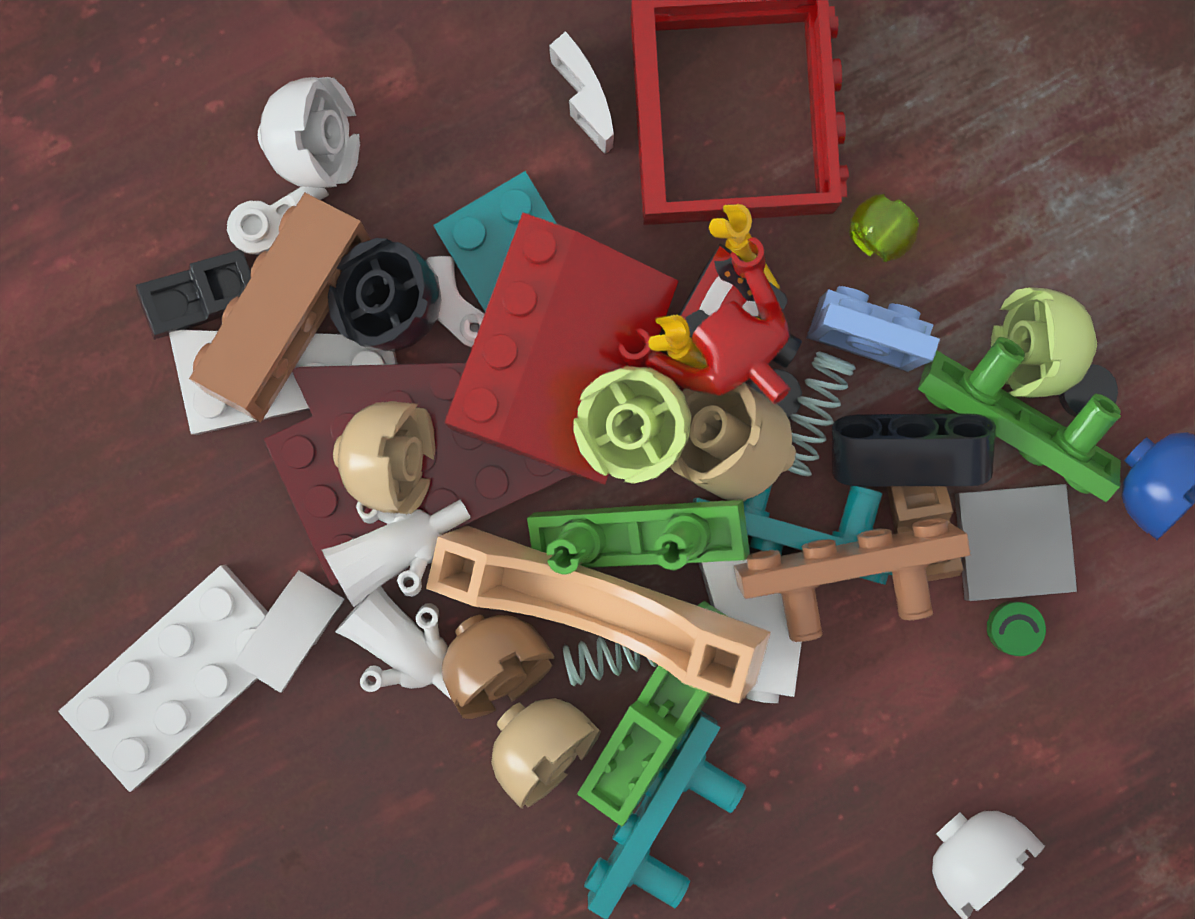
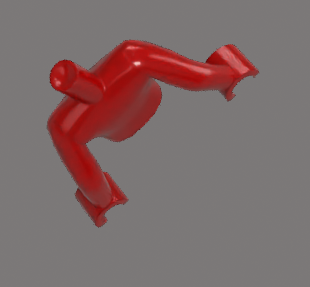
[619,237,791,404]

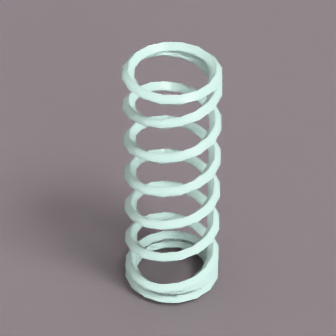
[788,351,856,476]
[563,636,657,687]

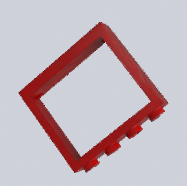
[630,0,849,225]

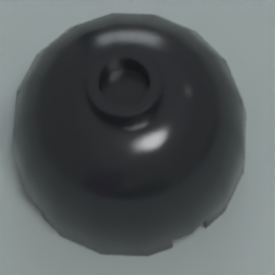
[327,238,442,352]

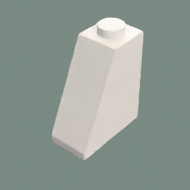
[698,559,802,703]

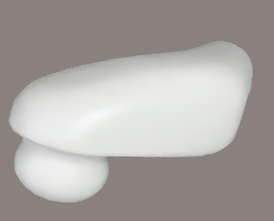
[427,256,485,347]

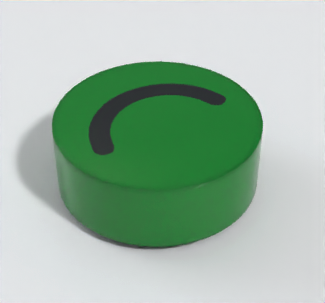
[987,601,1046,656]

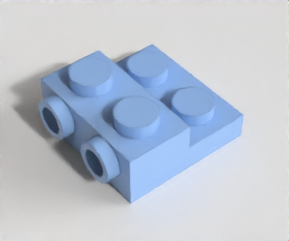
[807,286,940,372]

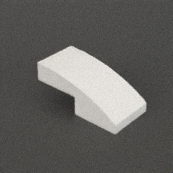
[549,31,614,154]
[234,570,345,693]

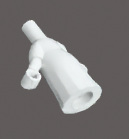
[322,500,471,607]
[335,586,451,699]

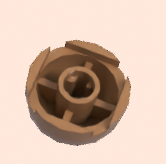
[442,615,554,719]

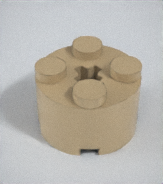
[670,383,796,502]

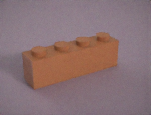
[189,192,371,423]

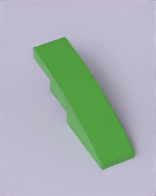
[577,601,728,827]

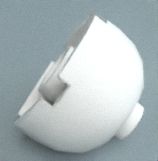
[258,77,360,188]
[932,811,1045,919]

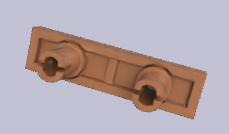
[734,518,971,642]

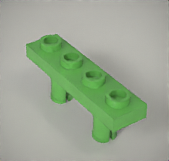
[918,337,1121,502]
[527,500,750,575]

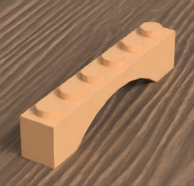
[426,526,771,704]

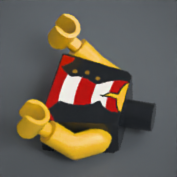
[648,204,802,368]

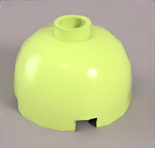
[991,287,1097,397]
[574,366,691,483]

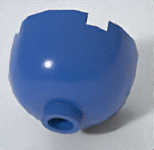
[1122,432,1195,540]

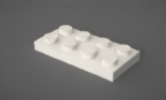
[58,565,268,792]

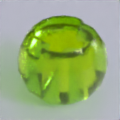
[849,194,919,262]

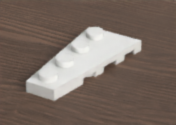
[169,330,397,435]

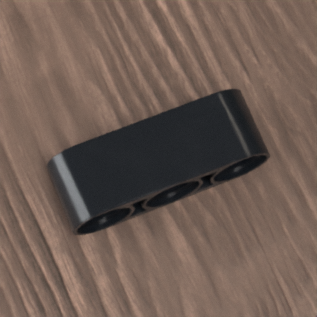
[832,414,996,486]

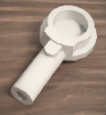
[227,186,329,254]

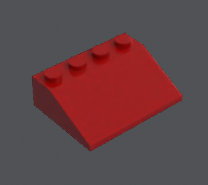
[444,212,679,485]

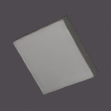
[954,484,1077,601]

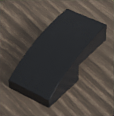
[136,250,251,340]

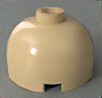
[333,401,435,514]
[491,698,601,809]

